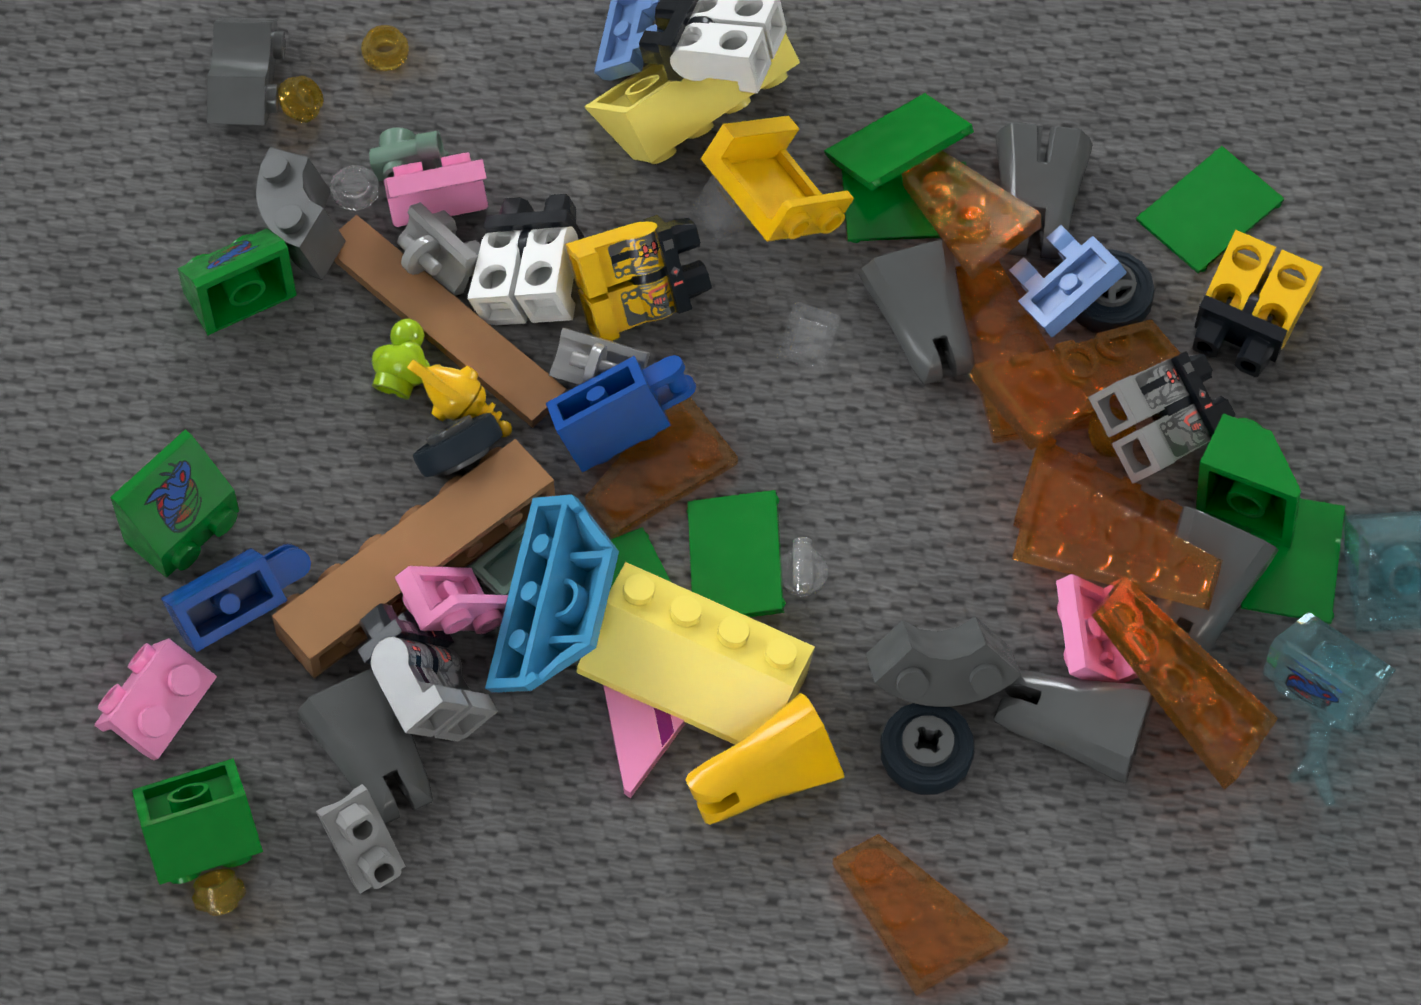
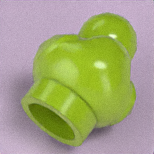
[371,318,430,400]

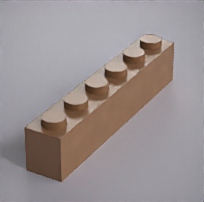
[272,439,555,678]

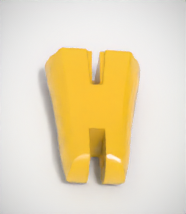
[686,693,845,825]

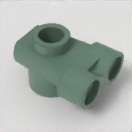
[369,127,449,182]

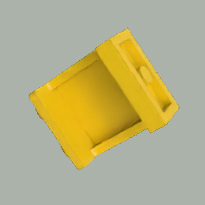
[701,116,854,242]

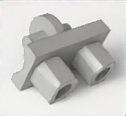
[397,202,481,296]
[549,327,650,385]
[316,784,406,893]

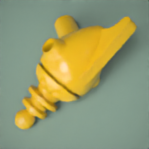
[407,359,512,437]

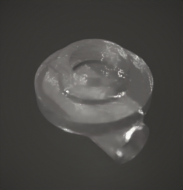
[781,537,828,597]

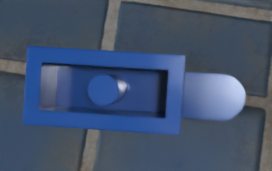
[546,355,696,473]
[161,544,311,652]

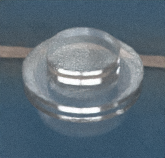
[330,165,379,210]

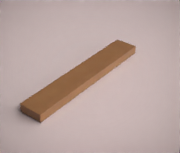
[334,215,567,428]

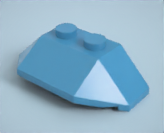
[485,494,619,693]

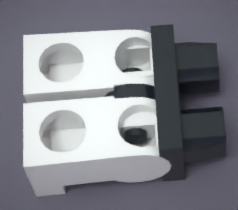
[639,0,787,94]
[467,194,585,325]

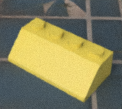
[584,33,800,164]
[576,562,815,745]

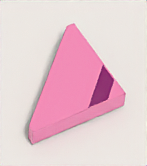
[603,685,685,798]

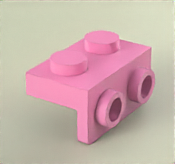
[384,152,488,227]
[395,566,508,634]
[1056,574,1148,683]
[94,638,217,760]

